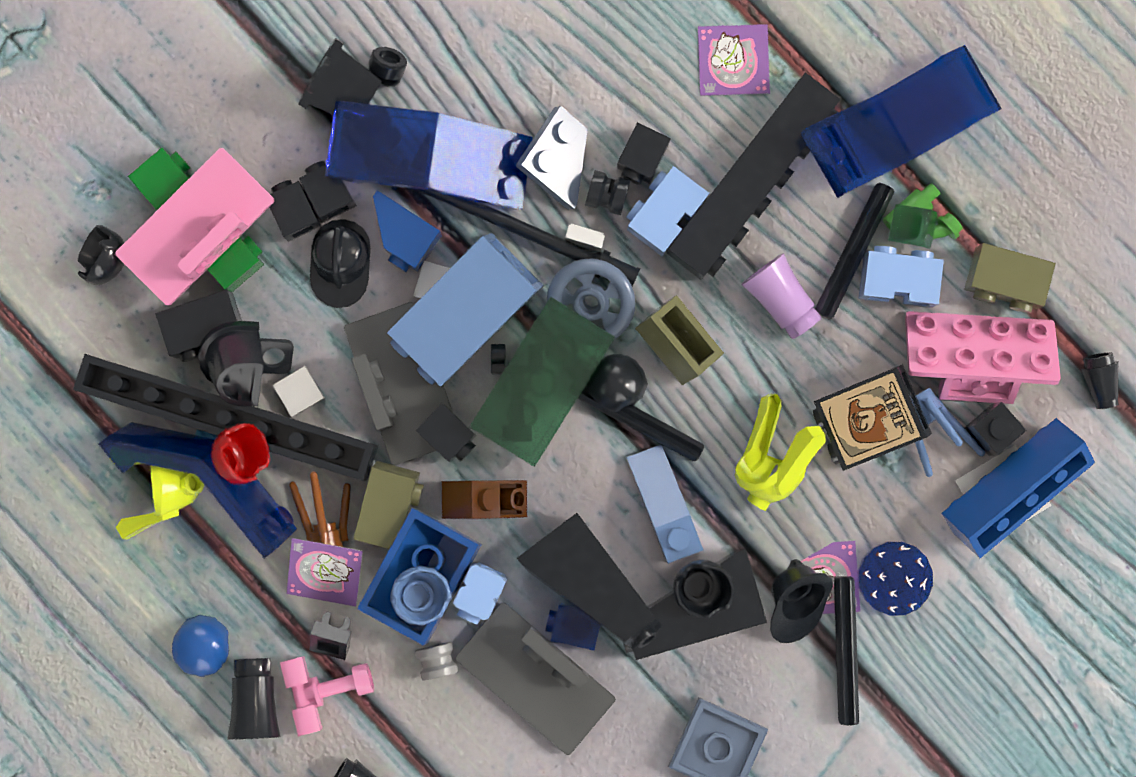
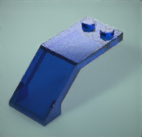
[800,45,1002,198]
[325,101,533,210]
[98,422,297,559]

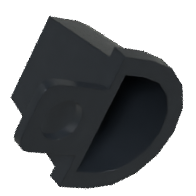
[298,38,382,124]
[198,321,294,406]

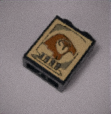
[813,364,932,471]

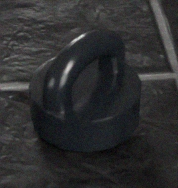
[368,47,407,87]

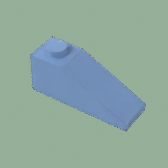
[626,444,703,564]

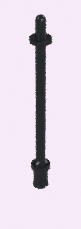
[364,155,641,287]

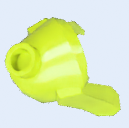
[734,393,826,511]
[109,445,204,540]

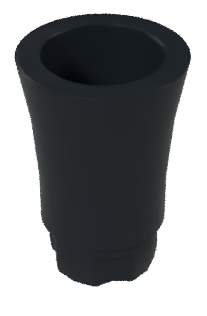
[227,658,281,740]

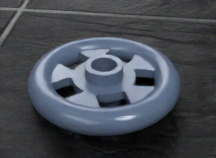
[547,259,635,345]

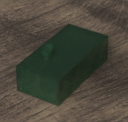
[469,297,615,467]

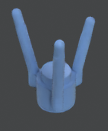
[915,388,985,477]

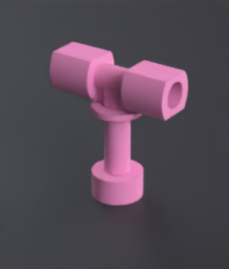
[280,656,374,736]

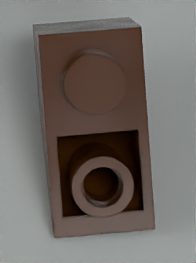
[441,480,527,519]

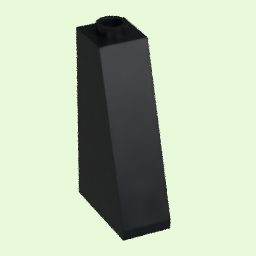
[517,513,662,649]
[623,548,767,660]

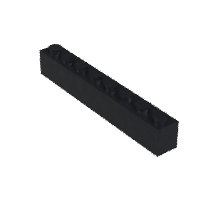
[73,354,379,481]

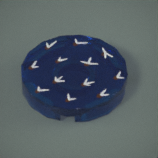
[857,541,933,616]

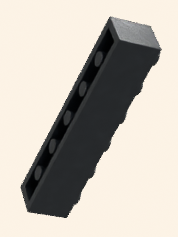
[666,72,841,280]

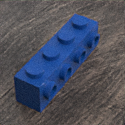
[941,418,1095,558]

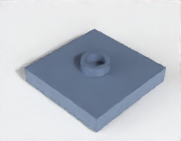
[668,697,768,777]

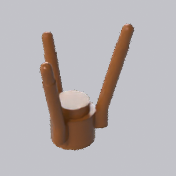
[289,471,351,547]

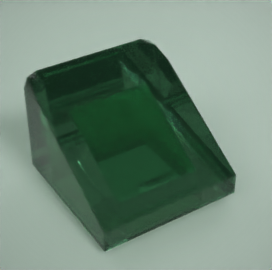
[888,204,938,249]

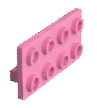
[115,148,274,306]
[905,311,1061,404]

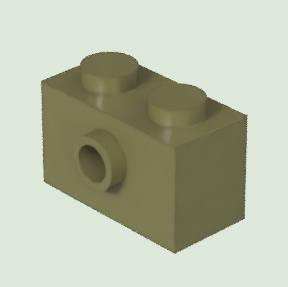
[964,243,1056,313]
[635,295,724,385]
[353,461,424,549]

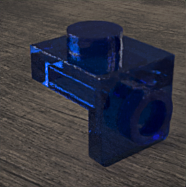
[545,603,600,651]

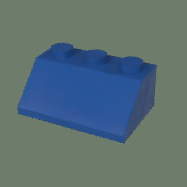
[357,508,482,646]

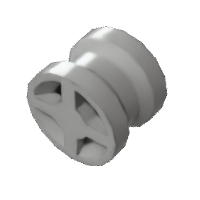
[415,642,458,681]

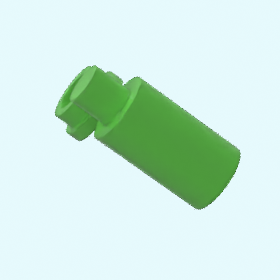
[882,183,963,241]

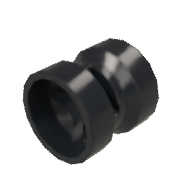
[585,170,631,216]

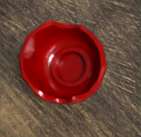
[211,423,270,484]

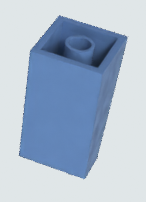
[387,233,544,387]

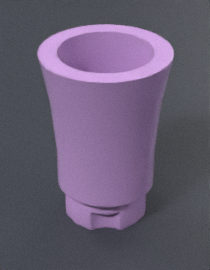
[741,253,821,339]

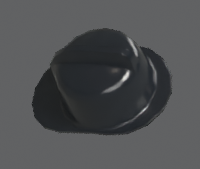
[310,219,371,308]
[770,559,833,643]

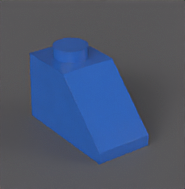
[373,190,442,272]

